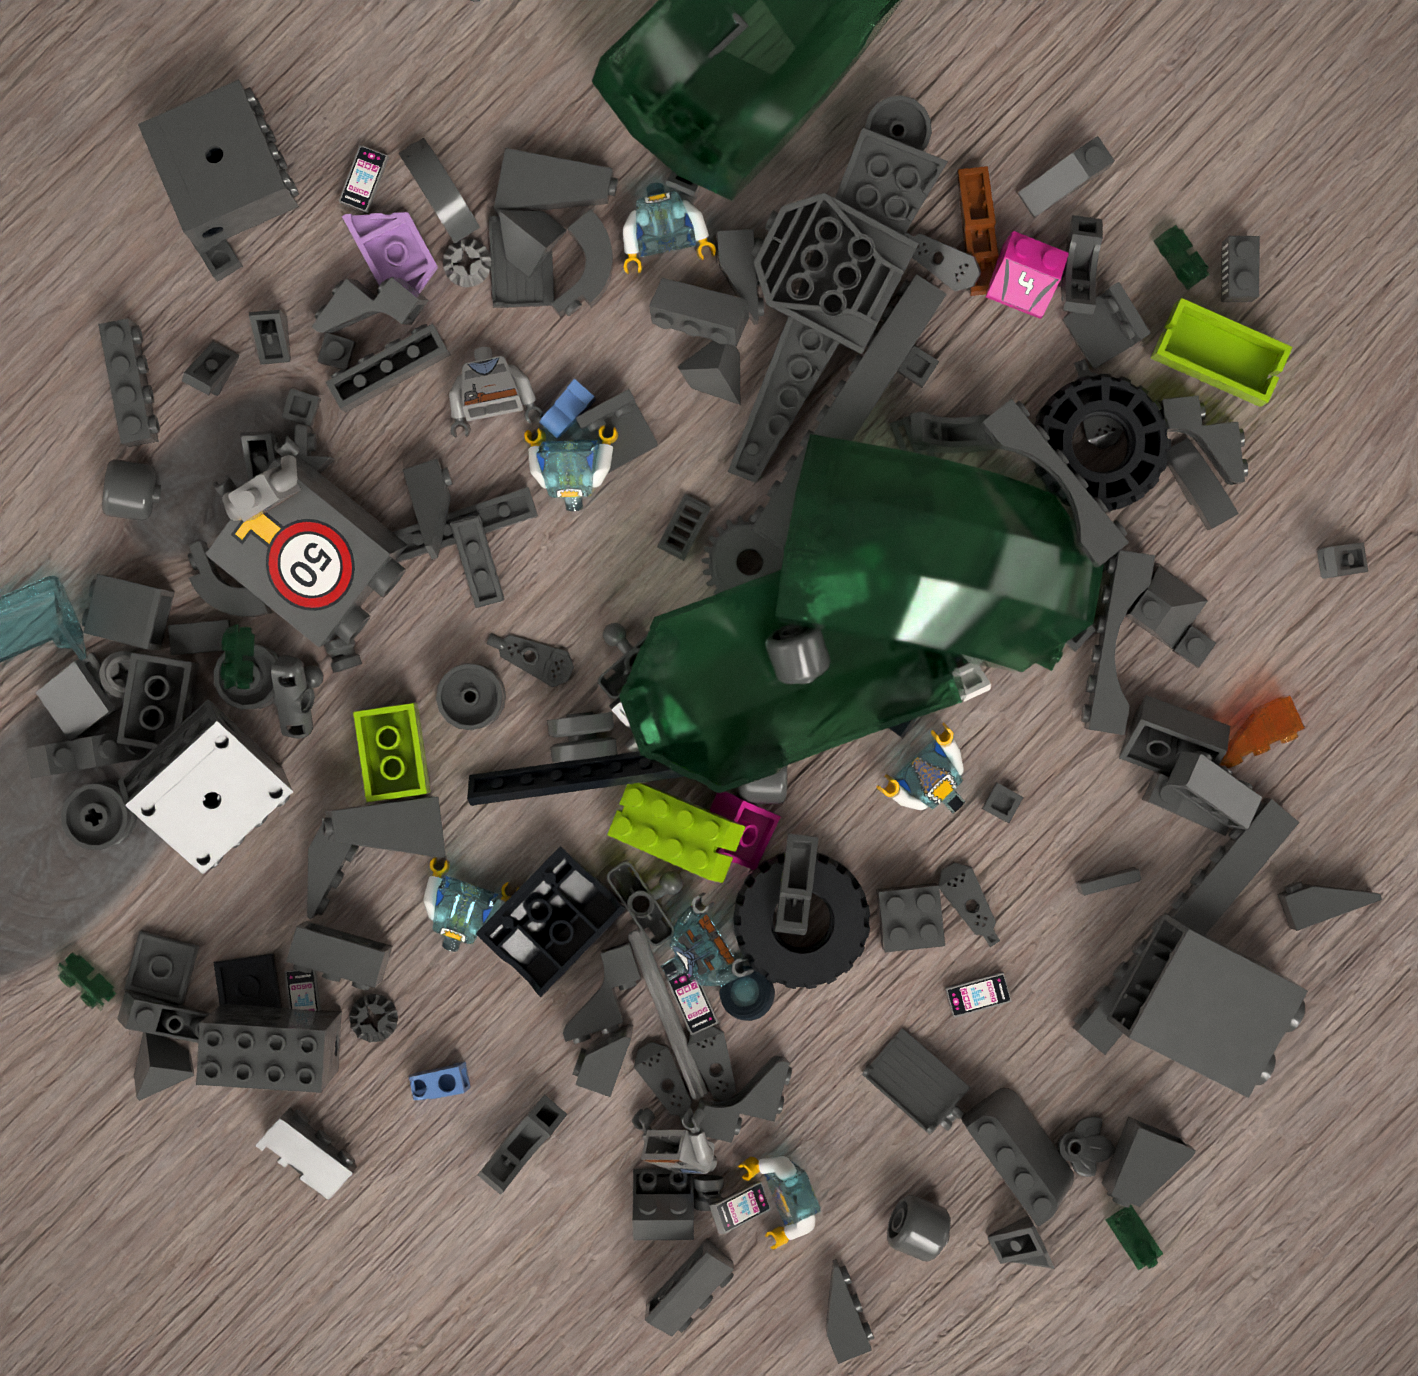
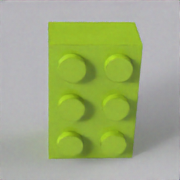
[353,703,431,802]

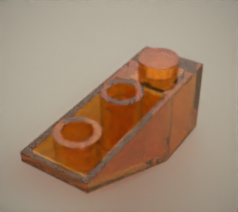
[1219,695,1305,768]

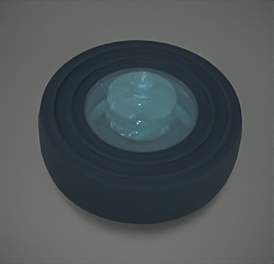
[720,966,775,1021]

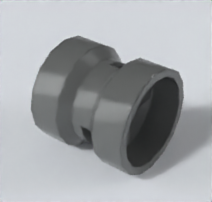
[324,638,362,673]
[694,1175,724,1211]

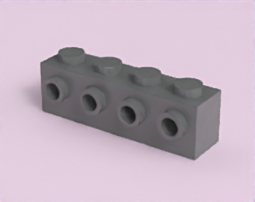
[98,318,160,447]
[326,323,451,413]

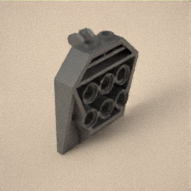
[751,193,918,354]

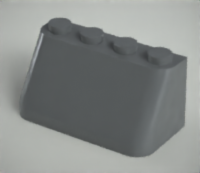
[961,1088,1074,1227]

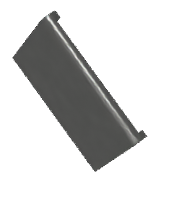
[489,215,555,308]
[862,1028,971,1135]

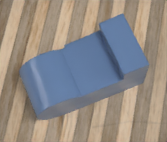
[539,378,596,439]
[409,1061,471,1100]

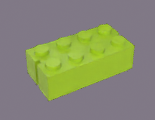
[1150,298,1293,407]
[607,782,746,883]

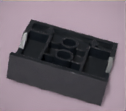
[475,846,626,997]

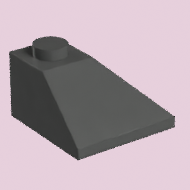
[1125,566,1208,650]

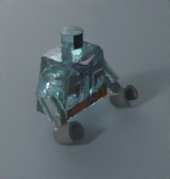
[660,892,754,986]

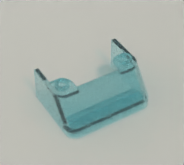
[0,576,86,662]

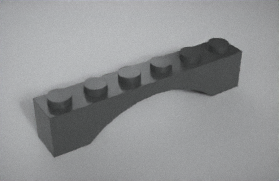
[980,398,1129,567]
[1081,550,1155,735]

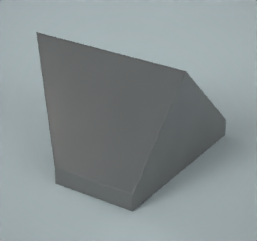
[498,210,567,278]
[677,340,741,405]
[134,1032,194,1101]
[987,1216,1055,1269]

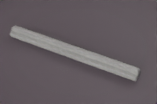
[628,929,707,1099]

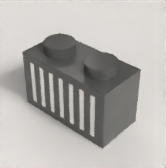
[1221,236,1260,302]

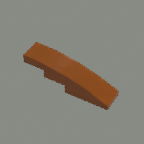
[957,166,998,296]

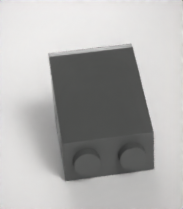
[82,574,175,650]
[1101,1117,1196,1208]

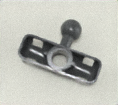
[598,623,678,699]
[271,654,324,739]
[607,861,683,946]

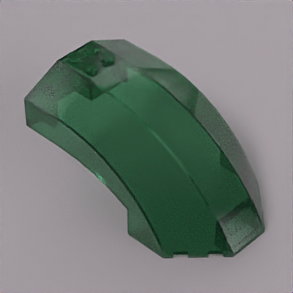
[591,0,903,201]
[775,434,1104,673]
[619,524,967,793]

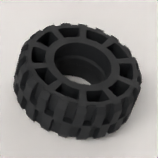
[1034,374,1171,512]
[733,852,870,989]

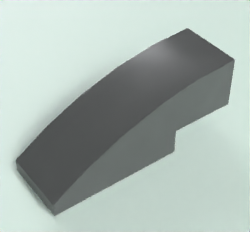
[1166,438,1239,530]
[775,833,819,935]

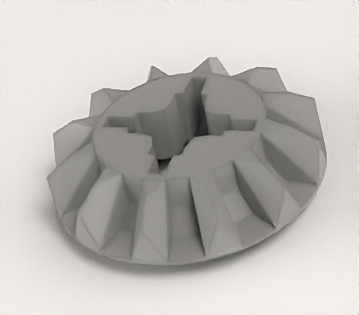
[443,239,491,287]
[99,651,132,699]

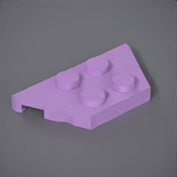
[342,212,438,293]

